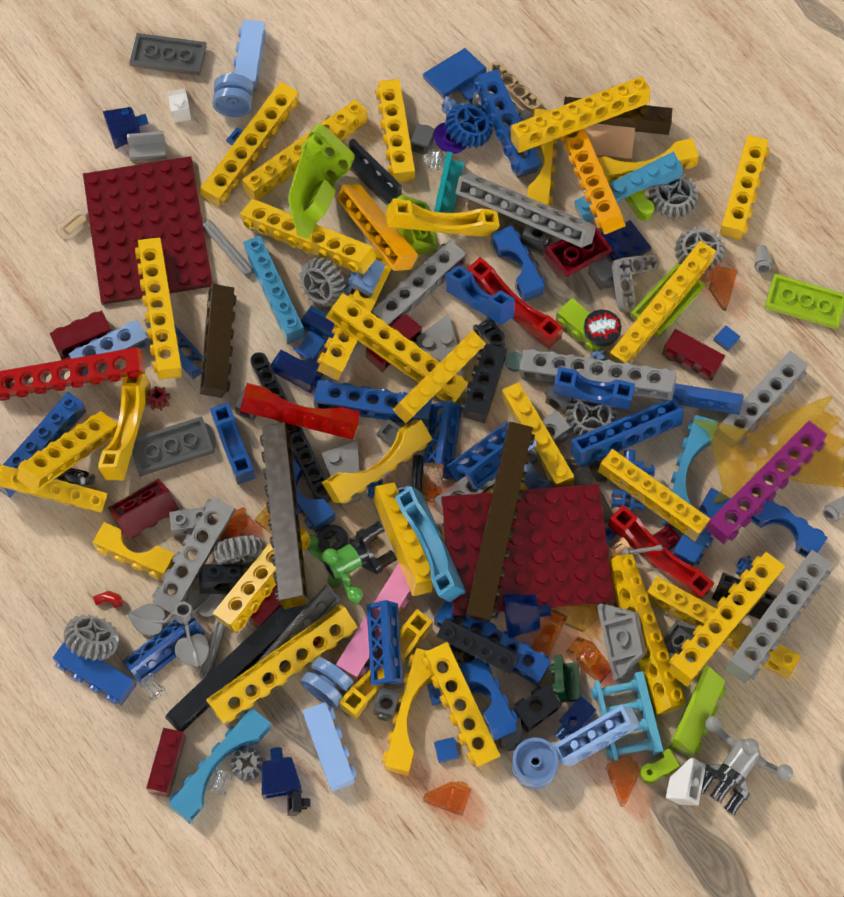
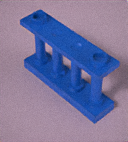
[447,421,537,490]

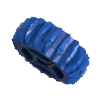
[445,102,493,149]

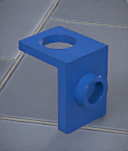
[293,331,325,362]

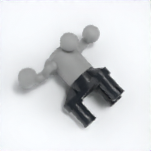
[701,716,793,816]

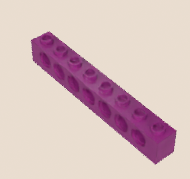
[706,420,827,544]

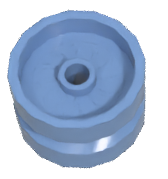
[212,74,254,117]
[300,657,354,708]
[512,737,559,789]

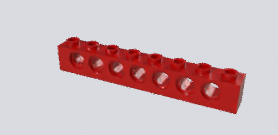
[0,347,145,401]

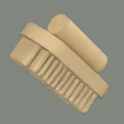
[56,209,89,240]

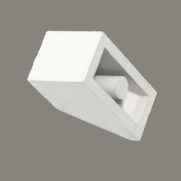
[168,88,191,123]
[666,758,706,805]

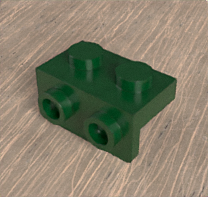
[551,654,581,703]

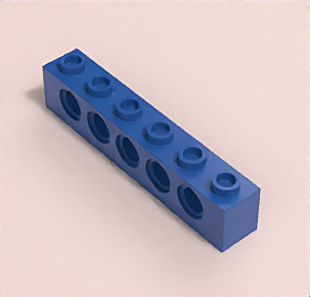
[473,69,542,178]
[314,380,432,427]
[0,392,87,498]
[571,397,684,468]
[434,601,552,687]

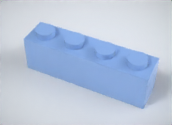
[232,20,266,91]
[303,702,357,792]

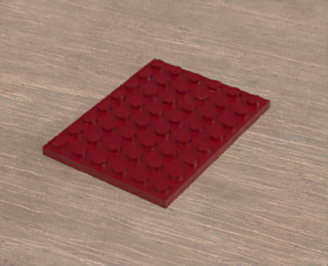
[83,156,213,305]
[441,484,614,617]

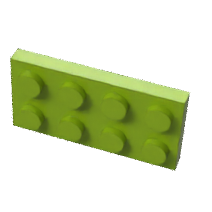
[630,263,706,338]
[764,273,844,330]

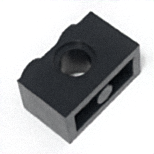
[199,564,243,594]
[513,684,562,733]

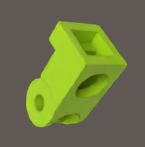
[624,189,654,221]
[639,748,680,784]

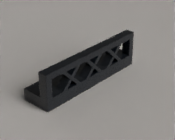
[343,139,402,205]
[712,572,793,625]

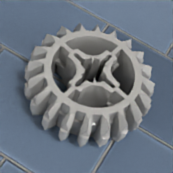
[649,174,698,219]
[674,226,725,274]
[299,257,347,308]
[566,398,618,436]
[212,535,266,569]
[63,614,119,661]

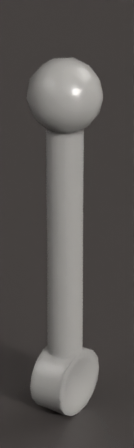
[622,545,663,555]

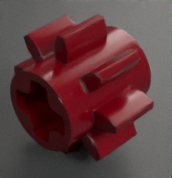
[146,386,171,411]

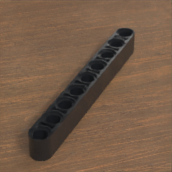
[250,352,331,503]
[165,604,308,732]

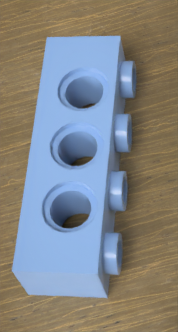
[69,320,150,376]
[553,705,640,766]

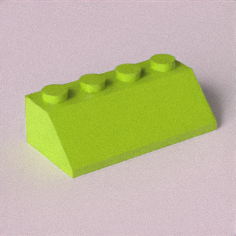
[669,665,726,758]

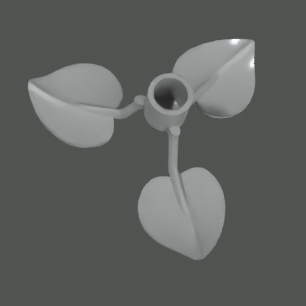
[128,589,222,667]

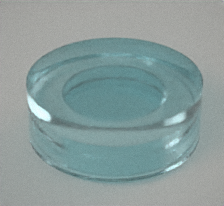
[505,352,523,372]

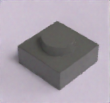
[377,419,401,446]

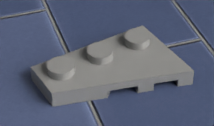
[321,440,360,507]

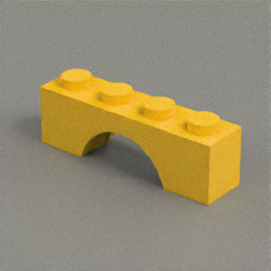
[92,522,175,580]

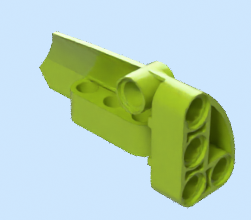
[288,124,355,239]

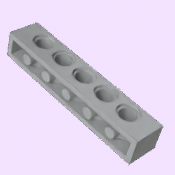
[371,240,467,327]
[715,350,808,450]
[152,496,236,613]

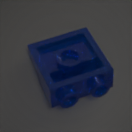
[601,220,651,268]

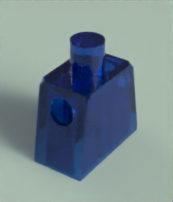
[103,107,149,149]
[503,594,551,638]
[554,696,597,741]
[261,747,303,799]

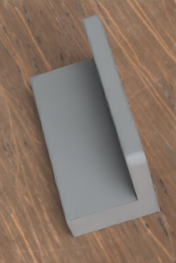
[127,131,167,161]

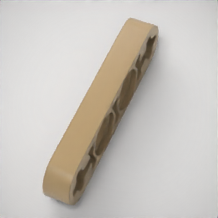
[488,61,541,114]

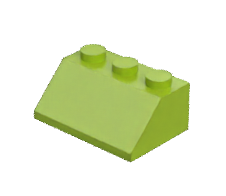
[387,195,439,255]

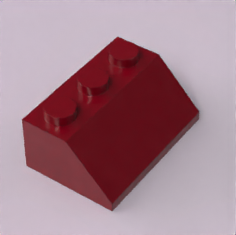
[544,222,613,278]
[108,478,179,539]

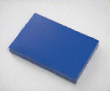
[422,48,487,98]

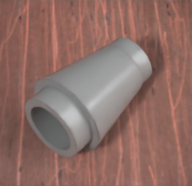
[754,245,773,273]
[822,496,844,522]

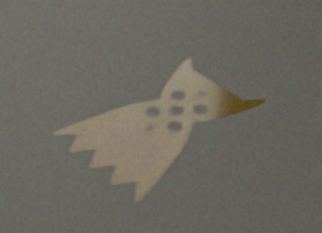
[692,396,844,503]

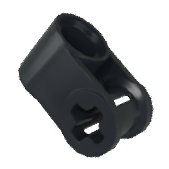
[473,317,505,348]

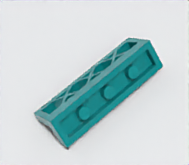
[434,152,464,213]

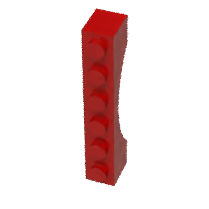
[467,257,563,350]
[240,383,360,440]
[608,505,715,600]

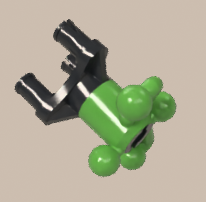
[307,521,397,605]

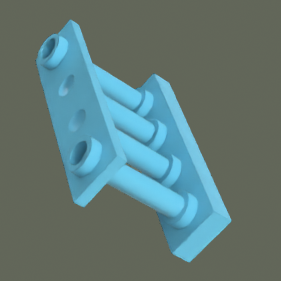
[591,671,663,765]

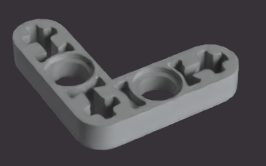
[612,254,659,313]

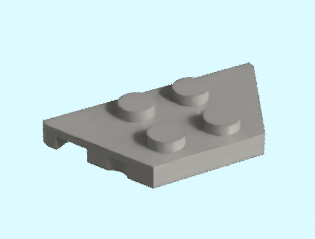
[416,314,466,380]
[597,604,647,681]

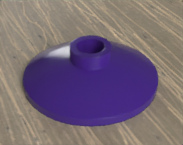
[433,122,467,154]

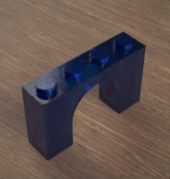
[271,306,345,393]

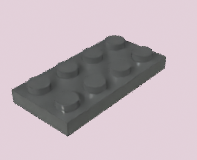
[129,33,207,76]
[132,416,214,477]

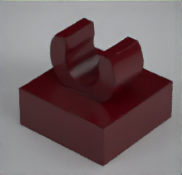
[653,524,681,550]

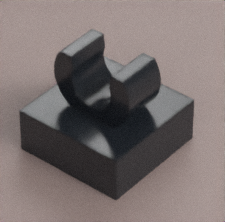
[287,791,311,816]

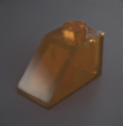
[707,265,738,311]
[422,463,444,502]
[531,608,568,657]
[606,756,640,807]
[423,781,472,816]

